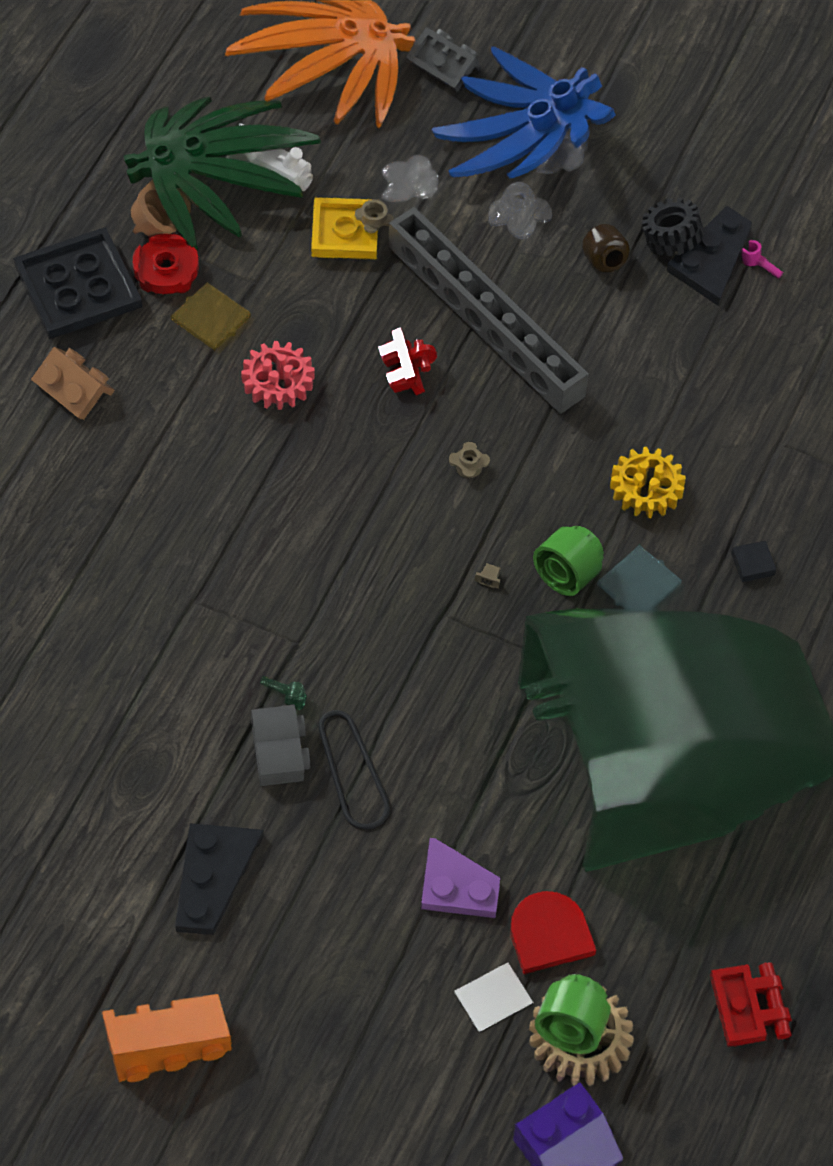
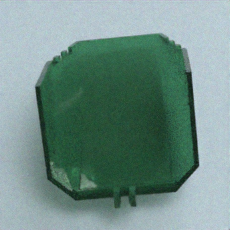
[518,608,833,872]

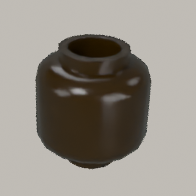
[582,224,630,273]

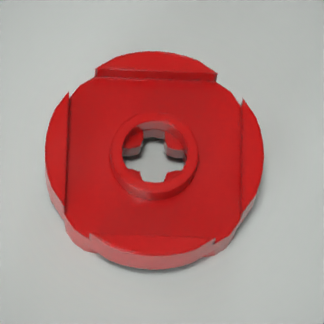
[133,234,199,294]

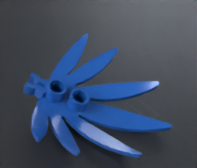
[432,46,616,179]

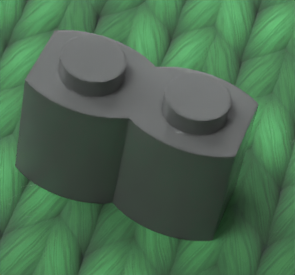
[251,705,310,786]

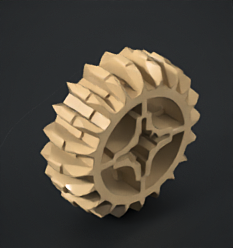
[529,986,634,1086]

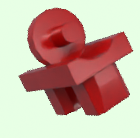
[379,327,437,395]

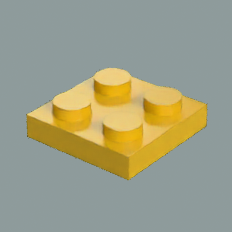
[311,197,378,259]

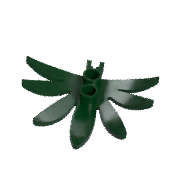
[124,96,321,250]

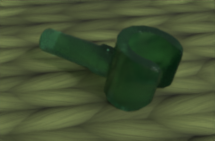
[260,676,307,710]

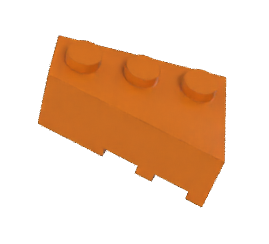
[102,994,232,1082]

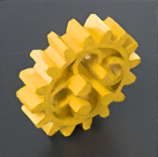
[610,447,686,518]

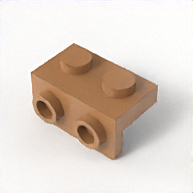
[31,347,115,420]

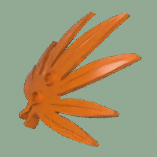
[225,0,415,128]

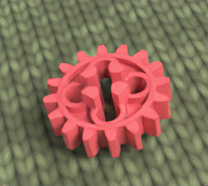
[241,341,315,410]

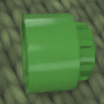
[533,526,604,596]
[535,975,611,1054]

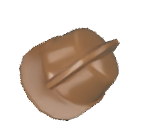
[131,179,191,237]

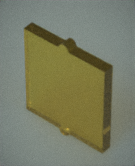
[171,283,251,350]

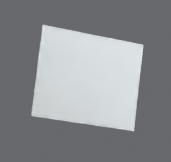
[454,963,533,1032]

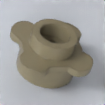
[355,200,393,233]
[449,442,490,478]

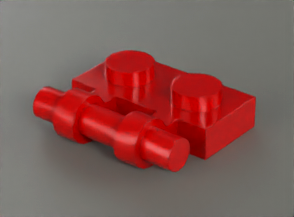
[710,963,792,1047]

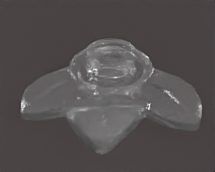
[532,129,588,174]
[381,155,439,202]
[488,182,552,240]

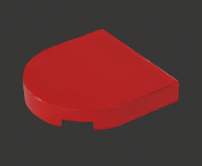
[510,891,596,975]

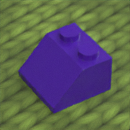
[513,1082,623,1166]

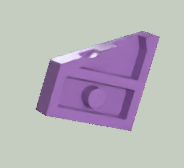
[421,838,500,918]

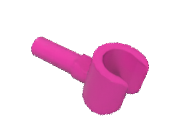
[742,240,783,279]

